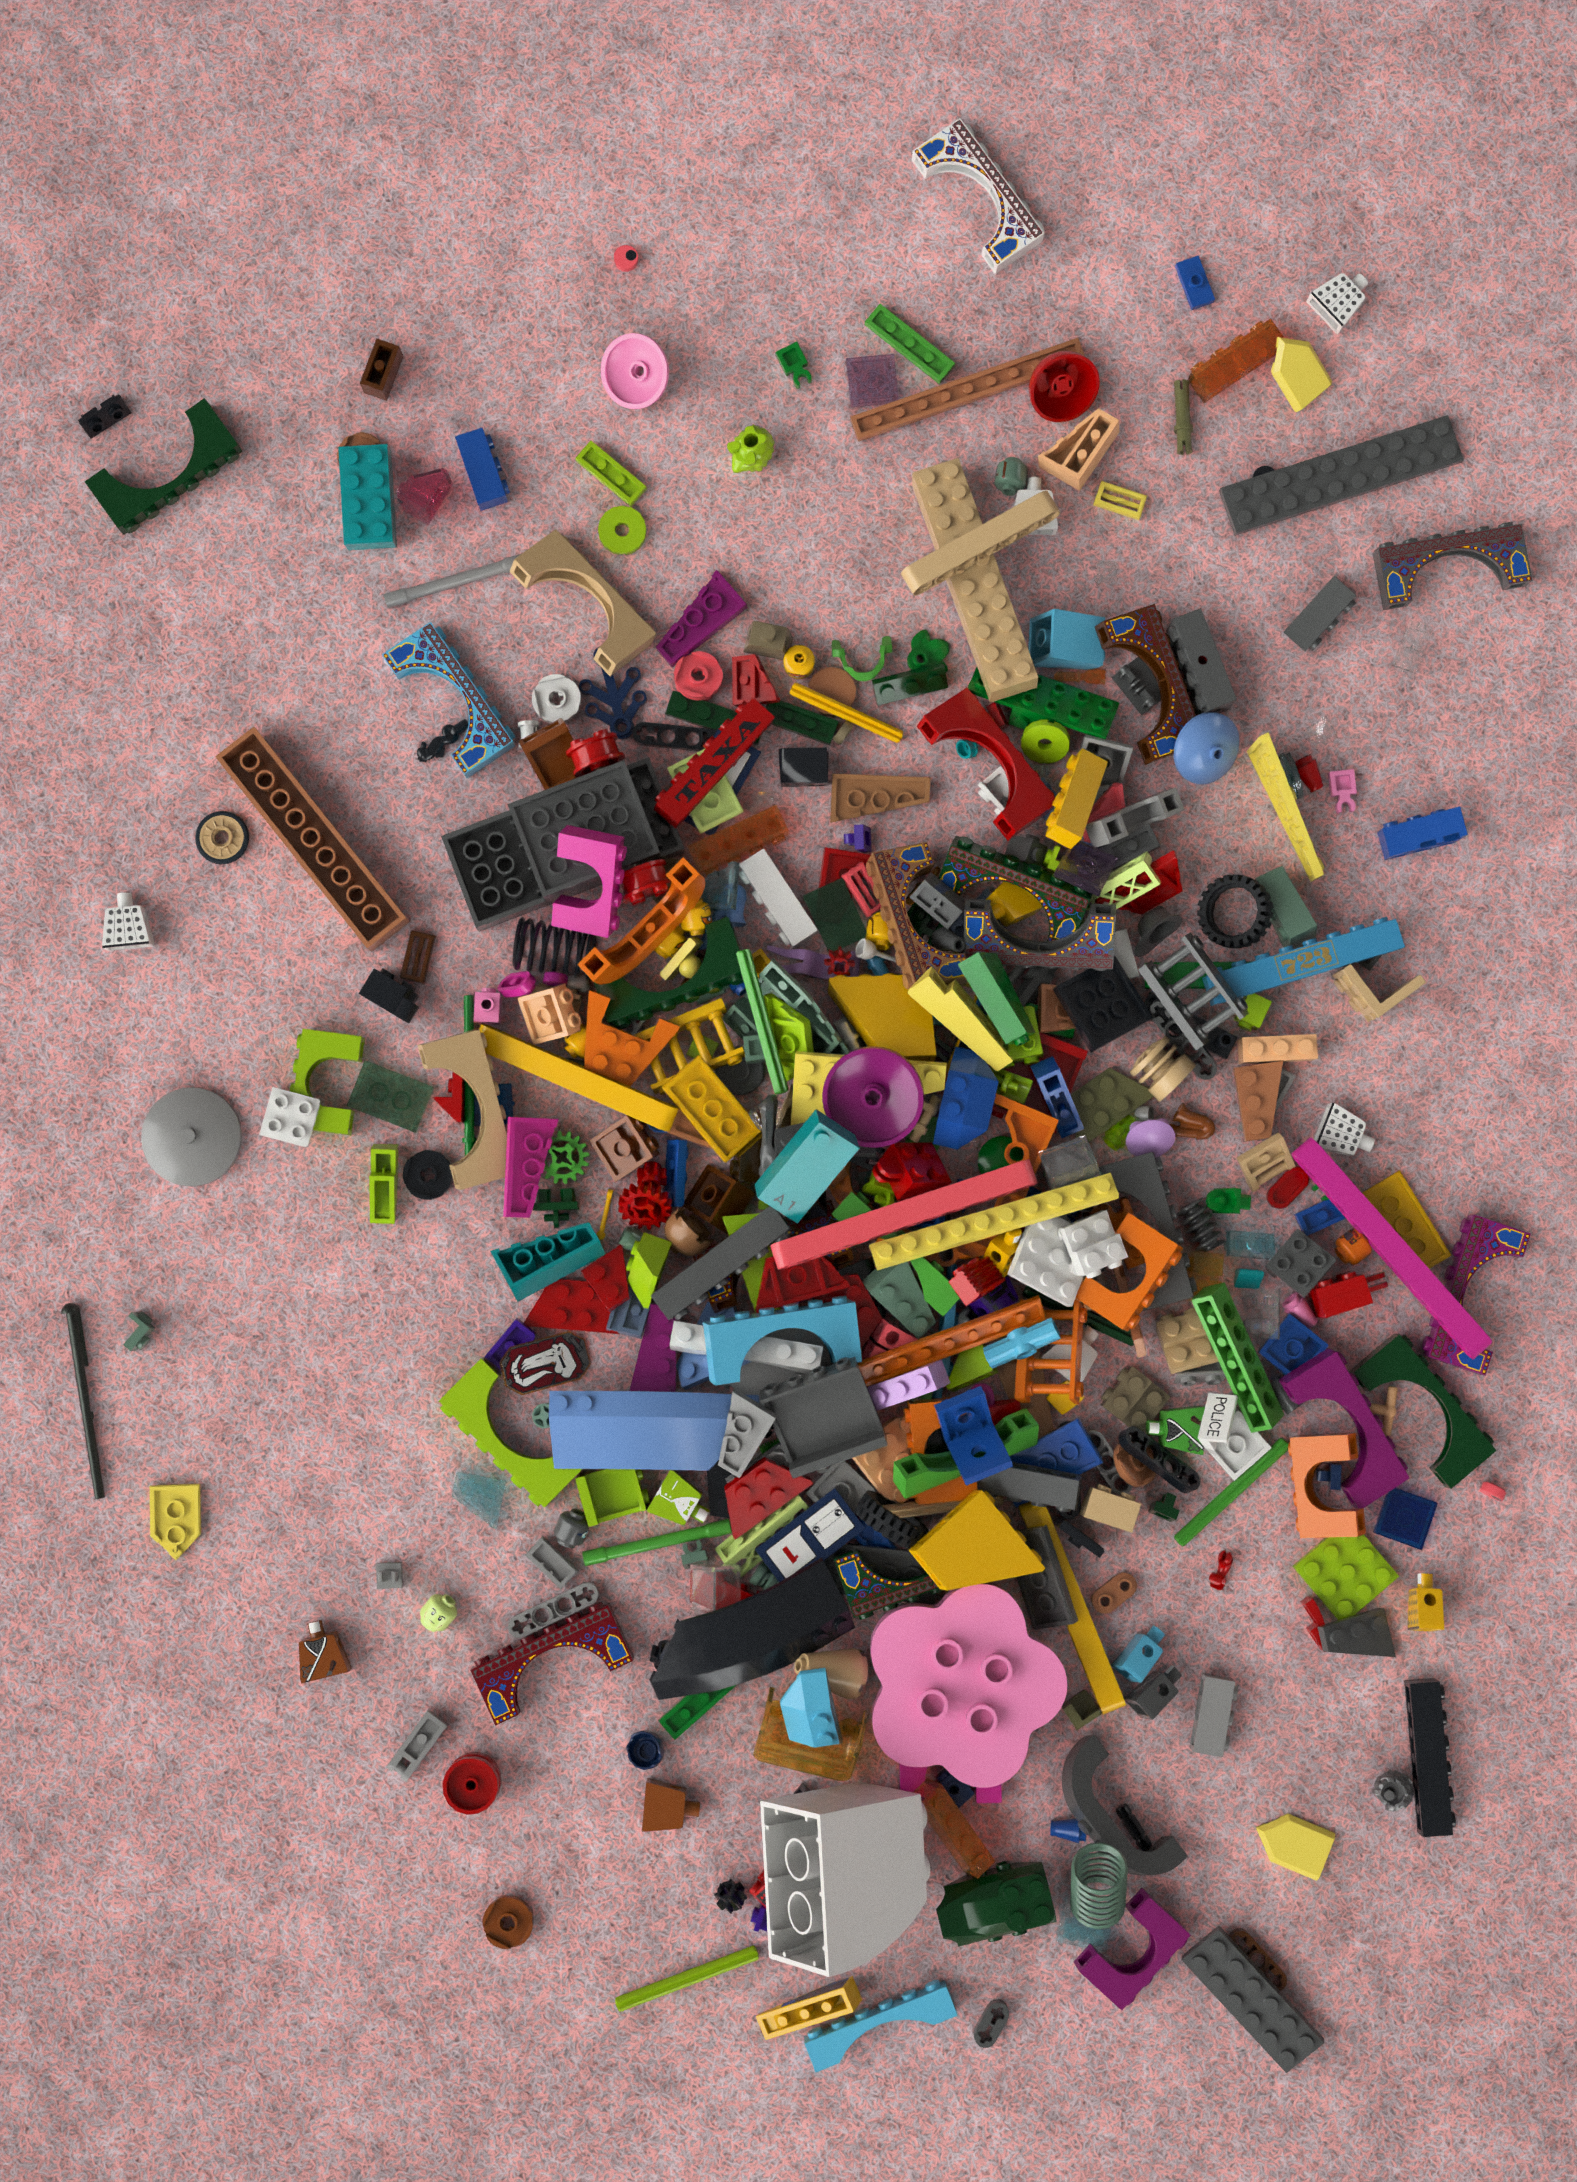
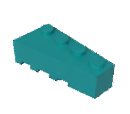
[490,1222,605,1302]

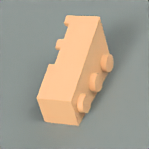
[1038,408,1120,491]

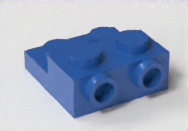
[1258,1313,1329,1375]

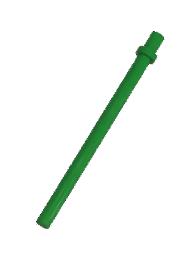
[462,995,477,1156]

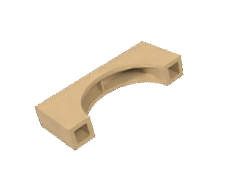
[417,1029,507,1190]

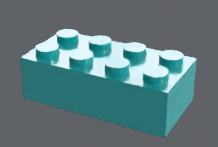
[338,444,397,550]

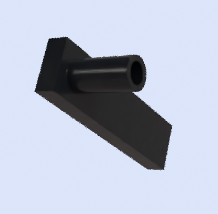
[1144,992,1238,1060]

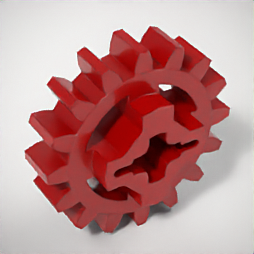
[618,1181,672,1230]

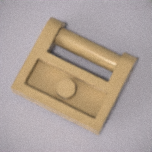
[1236,1132,1296,1192]

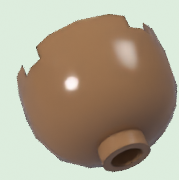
[664,1207,714,1256]

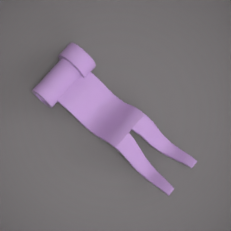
[767,945,861,979]

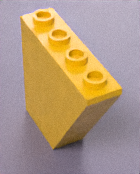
[827,973,936,1062]
[909,1490,1046,1590]

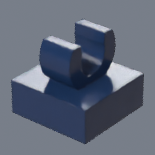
[1316,1463,1342,1490]

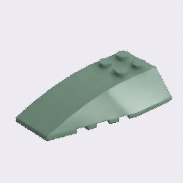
[722,959,850,1055]

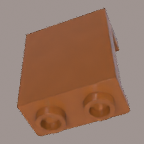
[518,718,578,790]

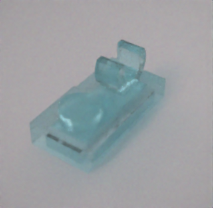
[1224,1230,1275,1260]

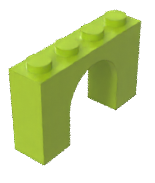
[290,1029,365,1136]

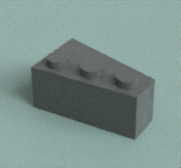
[1283,576,1357,652]

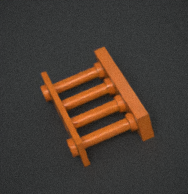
[1015,1300,1087,1404]

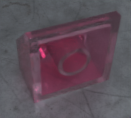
[396,468,453,526]

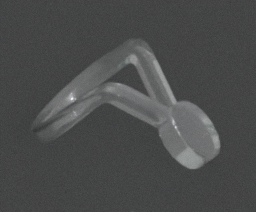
[748,1105,783,1131]

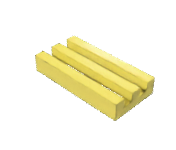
[1093,481,1147,520]

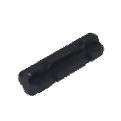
[1116,1803,1152,1851]

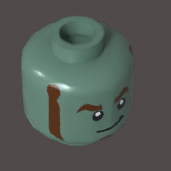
[994,457,1028,496]

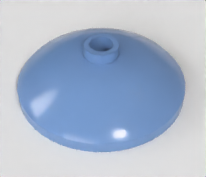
[1174,712,1240,785]

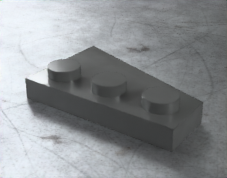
[1317,1608,1396,1657]

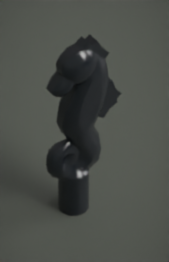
[417,719,468,763]

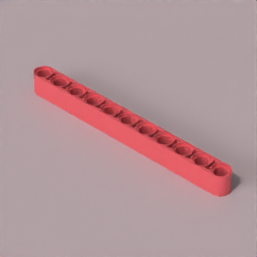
[770,1159,1038,1270]

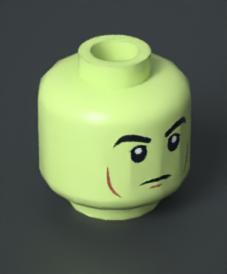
[420,1594,457,1632]

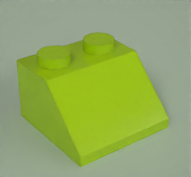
[626,1232,672,1309]

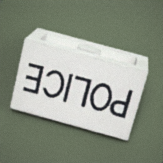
[1198,1393,1238,1450]

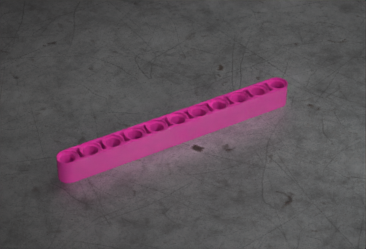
[1291,1137,1493,1360]

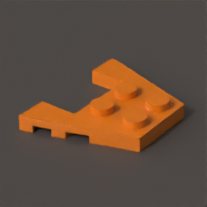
[584,990,680,1086]

